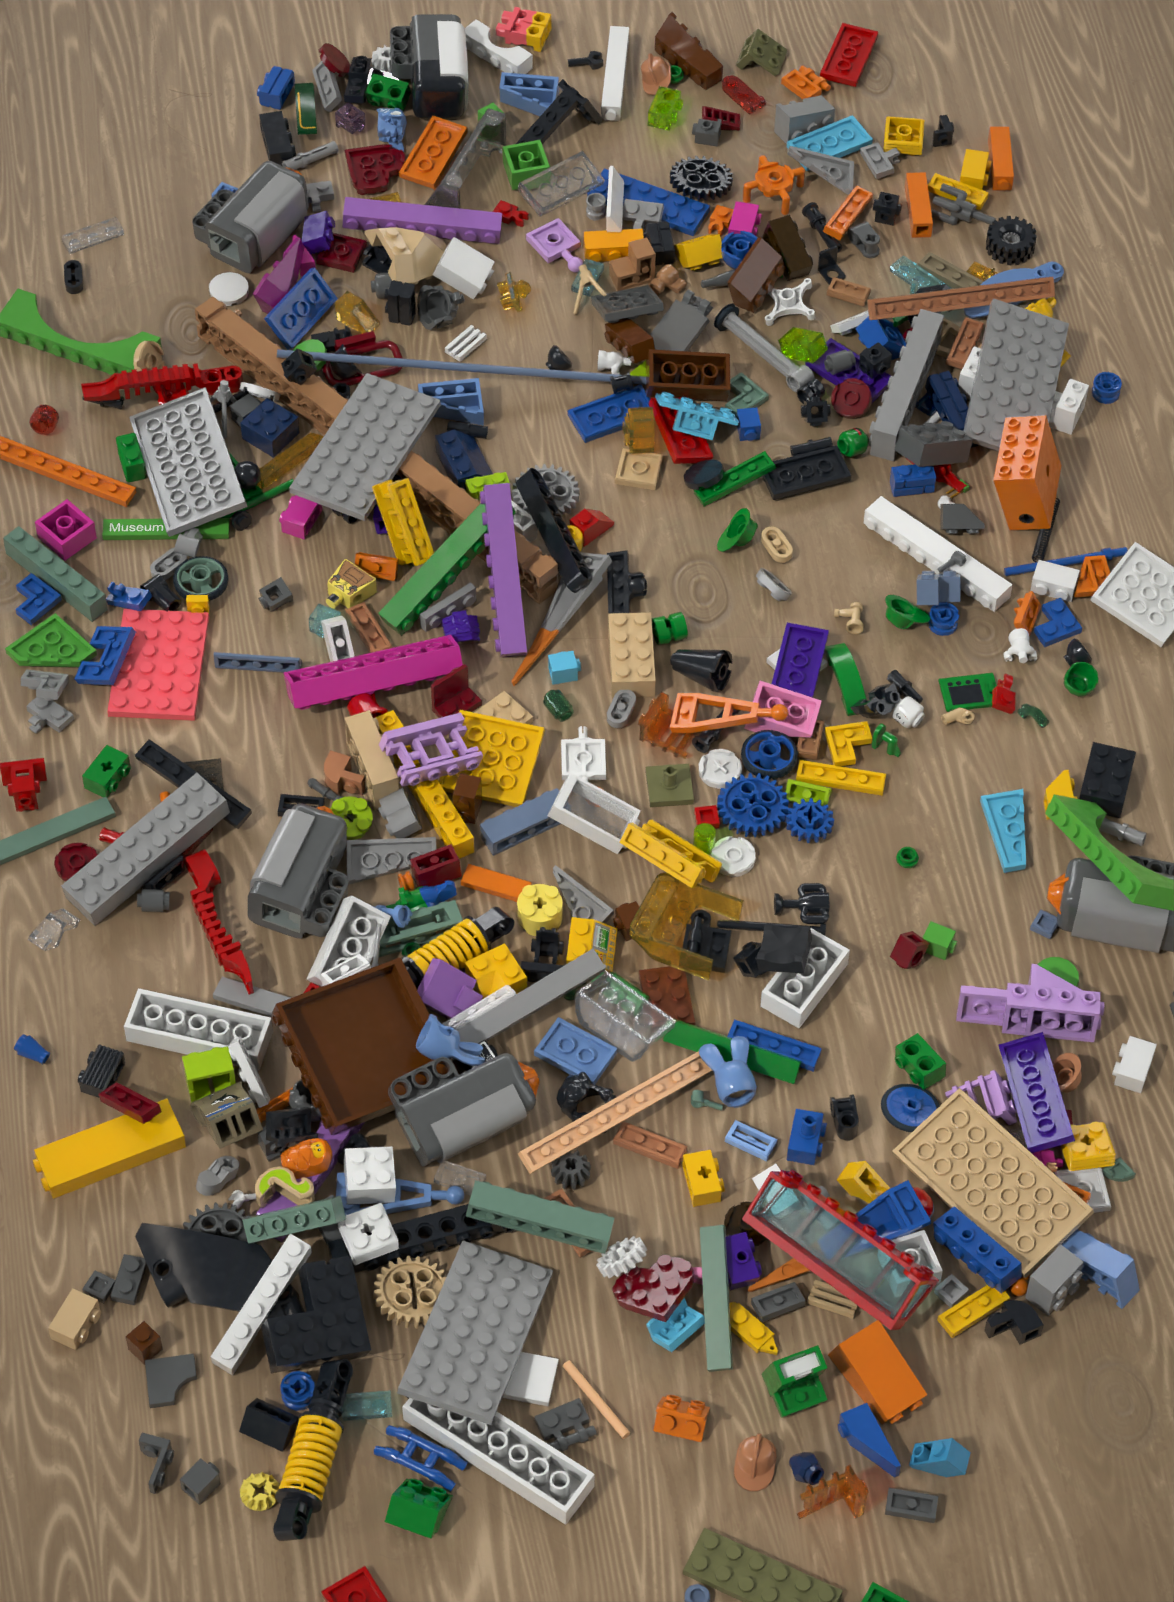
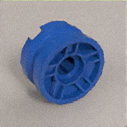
[1092,372,1122,404]
[928,602,959,636]
[280,1371,315,1411]

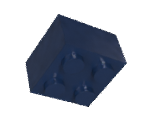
[240,398,300,458]

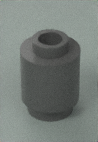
[824,350,856,375]
[137,889,170,912]

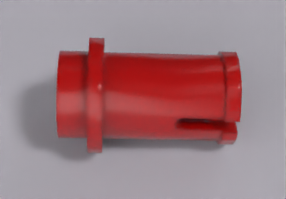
[99,827,125,844]

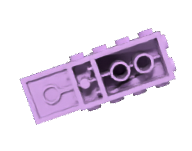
[956,964,1104,1042]

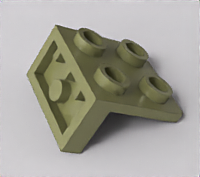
[736,29,787,76]

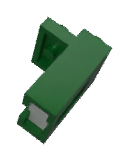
[762,1345,828,1418]

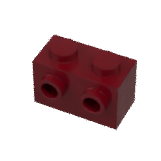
[410,844,462,887]

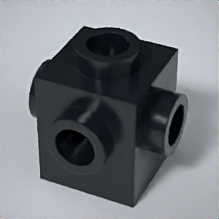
[872,192,902,226]
[859,342,892,379]
[281,348,317,385]
[801,396,831,426]
[733,941,767,978]

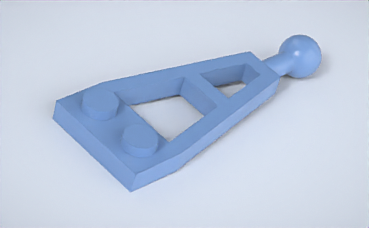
[336,1173,465,1216]

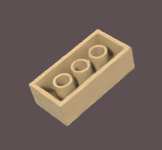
[608,612,656,698]
[345,710,401,810]

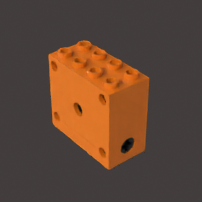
[993,415,1062,530]

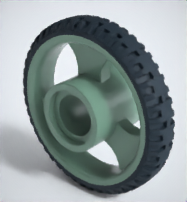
[173,556,229,601]

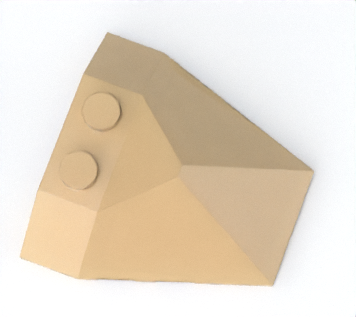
[365,227,447,285]

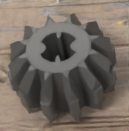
[551,1150,591,1190]

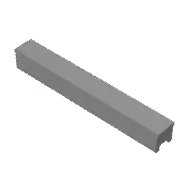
[451,948,606,1062]

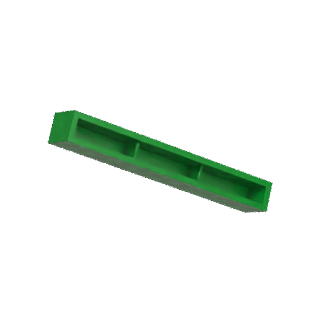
[378,503,516,636]

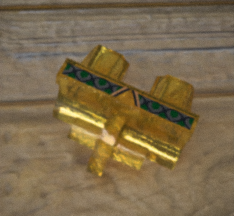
[497,272,531,312]

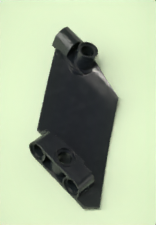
[135,1223,305,1318]

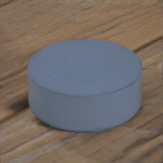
[684,1584,710,1602]

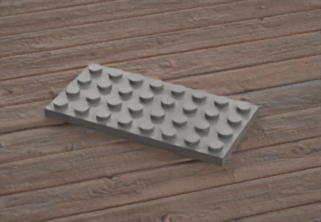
[964,298,1069,451]
[289,373,441,521]
[129,387,248,537]
[397,1241,553,1425]

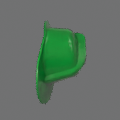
[717,508,758,552]
[885,595,930,629]

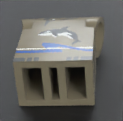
[190,1081,263,1149]

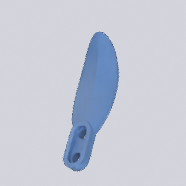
[964,262,1064,318]

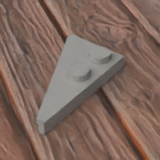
[787,146,854,195]
[553,865,614,924]

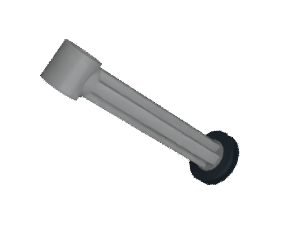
[714,303,814,392]

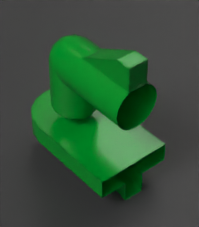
[872,723,901,757]

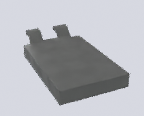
[650,289,713,351]

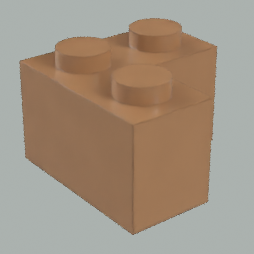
[609,238,656,291]

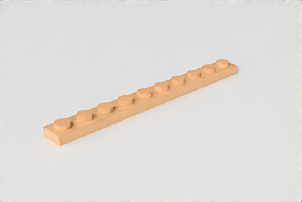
[518,1051,713,1174]

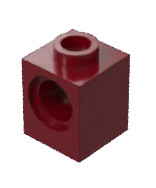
[890,931,930,969]

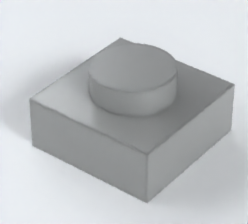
[934,1274,969,1308]

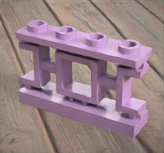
[379,713,483,787]

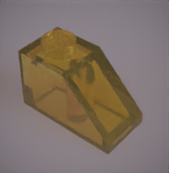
[335,291,380,333]

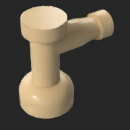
[834,602,864,634]

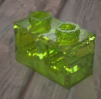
[648,86,684,131]

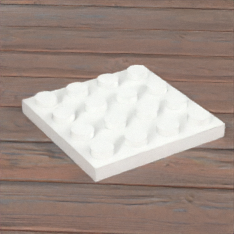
[1090,542,1174,647]

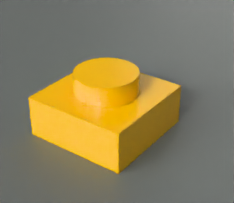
[186,595,210,613]

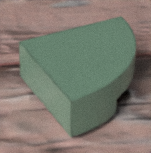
[1102,1157,1136,1182]

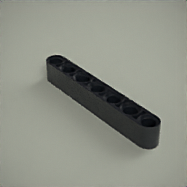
[516,468,592,593]

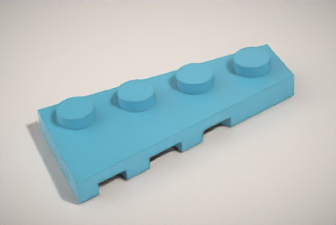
[980,789,1026,873]

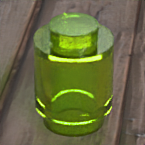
[693,823,716,854]

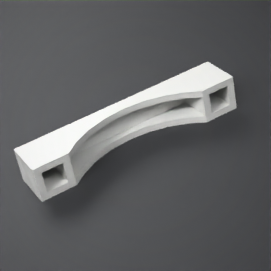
[211,1234,312,1375]

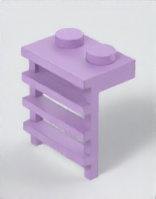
[945,1070,1017,1125]

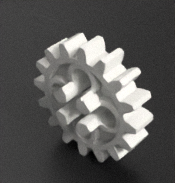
[596,1236,647,1278]

